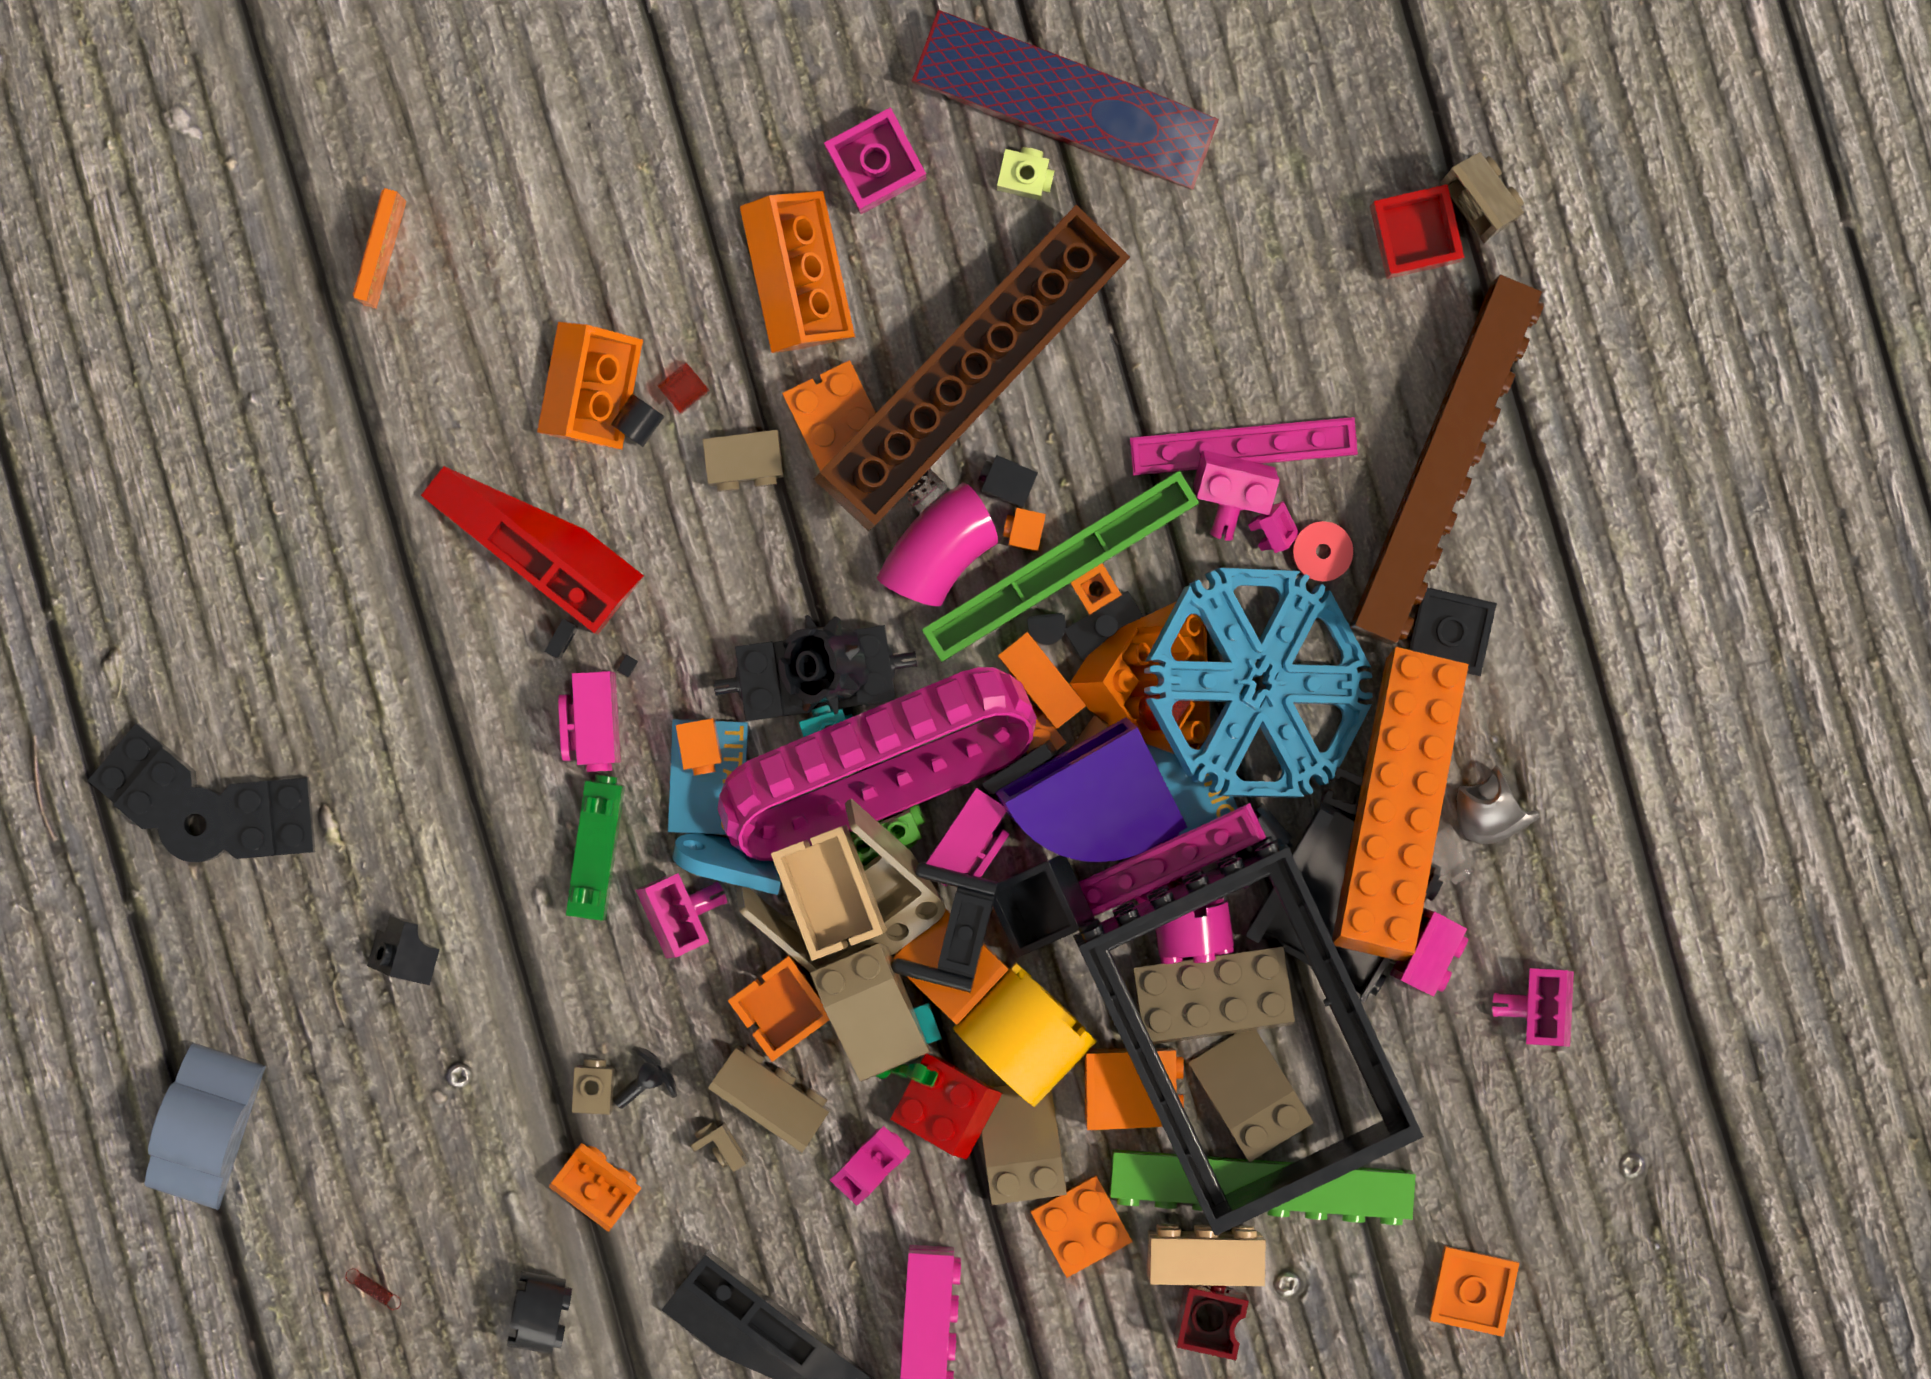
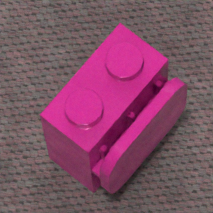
[558,671,621,772]
[926,788,1009,887]

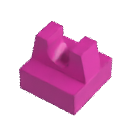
[1248,501,1299,553]

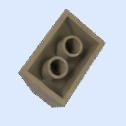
[708,1045,830,1153]

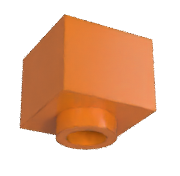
[1002,508,1046,553]
[1071,563,1122,614]

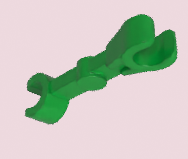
[875,1063,939,1087]

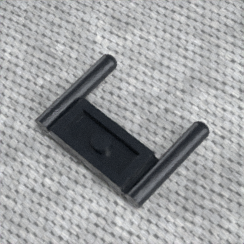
[891,863,998,993]

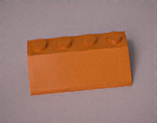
[740,191,855,353]

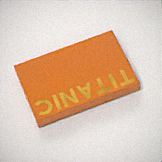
[352,188,407,309]

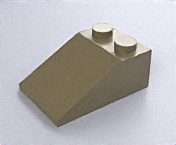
[1440,152,1524,244]
[810,943,930,1082]
[1188,1030,1314,1163]
[982,1085,1067,1205]

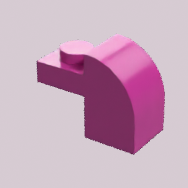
[830,1126,911,1206]

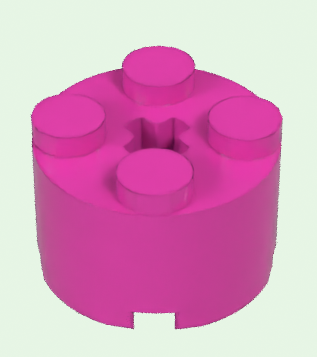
[1155,898,1234,964]

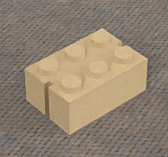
[771,824,887,961]
[1147,1224,1266,1286]

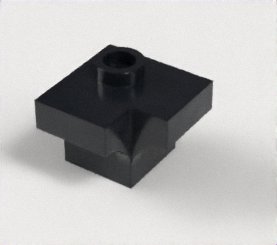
[367,915,440,986]

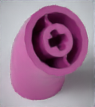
[877,482,998,606]

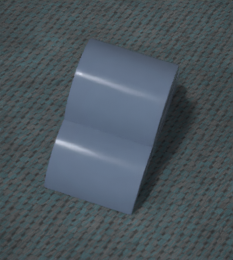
[145,1043,266,1210]

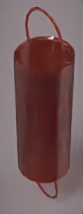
[346,1269,401,1310]

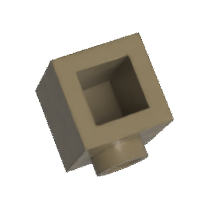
[572,1058,615,1115]

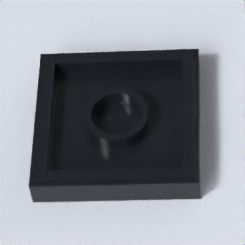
[1408,588,1497,676]

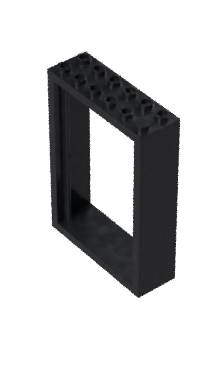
[1073,836,1424,1236]

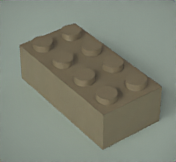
[1133,947,1295,1045]

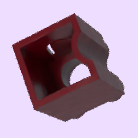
[1173,1285,1249,1361]

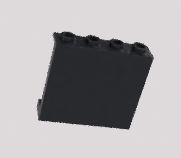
[1246,800,1443,1003]

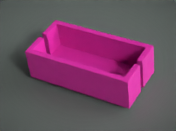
[900,1245,961,1379]

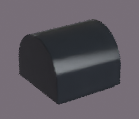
[611,394,665,447]
[1027,613,1066,646]

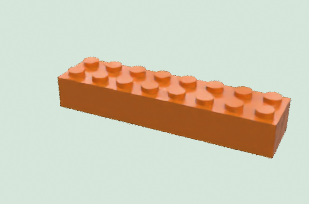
[1332,647,1469,962]

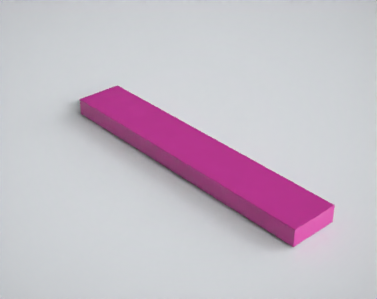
[1130,417,1358,476]
[1078,803,1266,916]

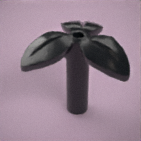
[613,1046,677,1109]

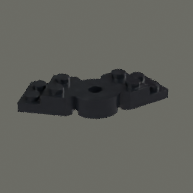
[87,723,316,862]

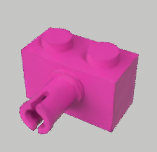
[1193,450,1280,541]
[635,873,727,958]
[1492,968,1574,1047]

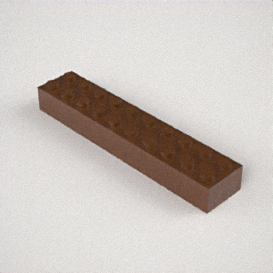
[814,205,1130,532]
[1349,274,1544,645]

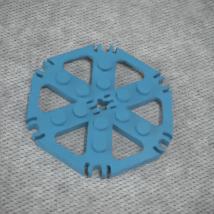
[1144,568,1373,798]

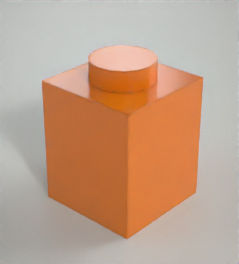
[676,718,723,776]

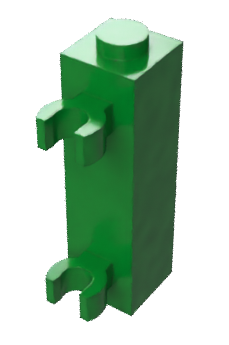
[566,774,625,921]

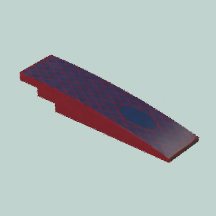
[912,10,1219,190]

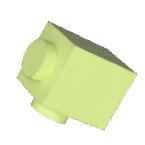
[997,147,1055,200]

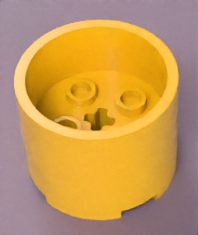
[953,962,1098,1107]

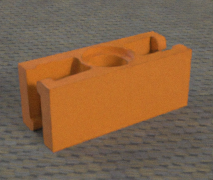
[998,632,1086,729]

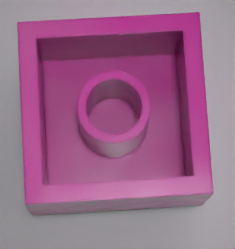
[824,107,927,215]

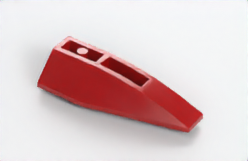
[421,466,644,635]

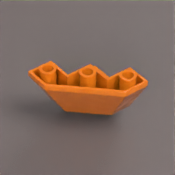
[1069,601,1210,754]

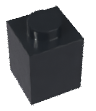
[978,455,1038,509]

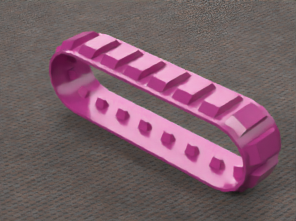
[717,667,1037,861]

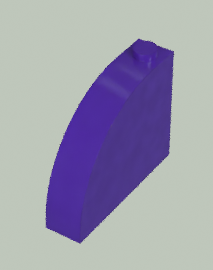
[995,717,1188,862]

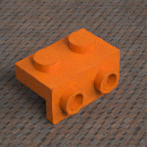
[549,1143,641,1232]

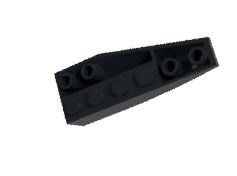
[662,1250,875,1379]

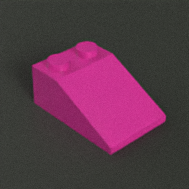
[1390,908,1469,997]

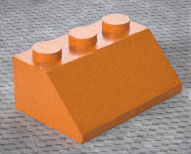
[537,322,643,450]

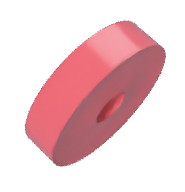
[1292,521,1353,582]

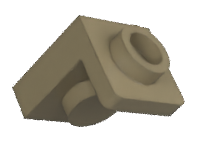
[690,1122,748,1172]

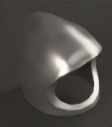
[1456,766,1539,844]

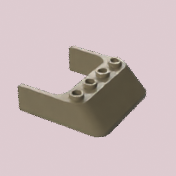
[735,799,945,973]

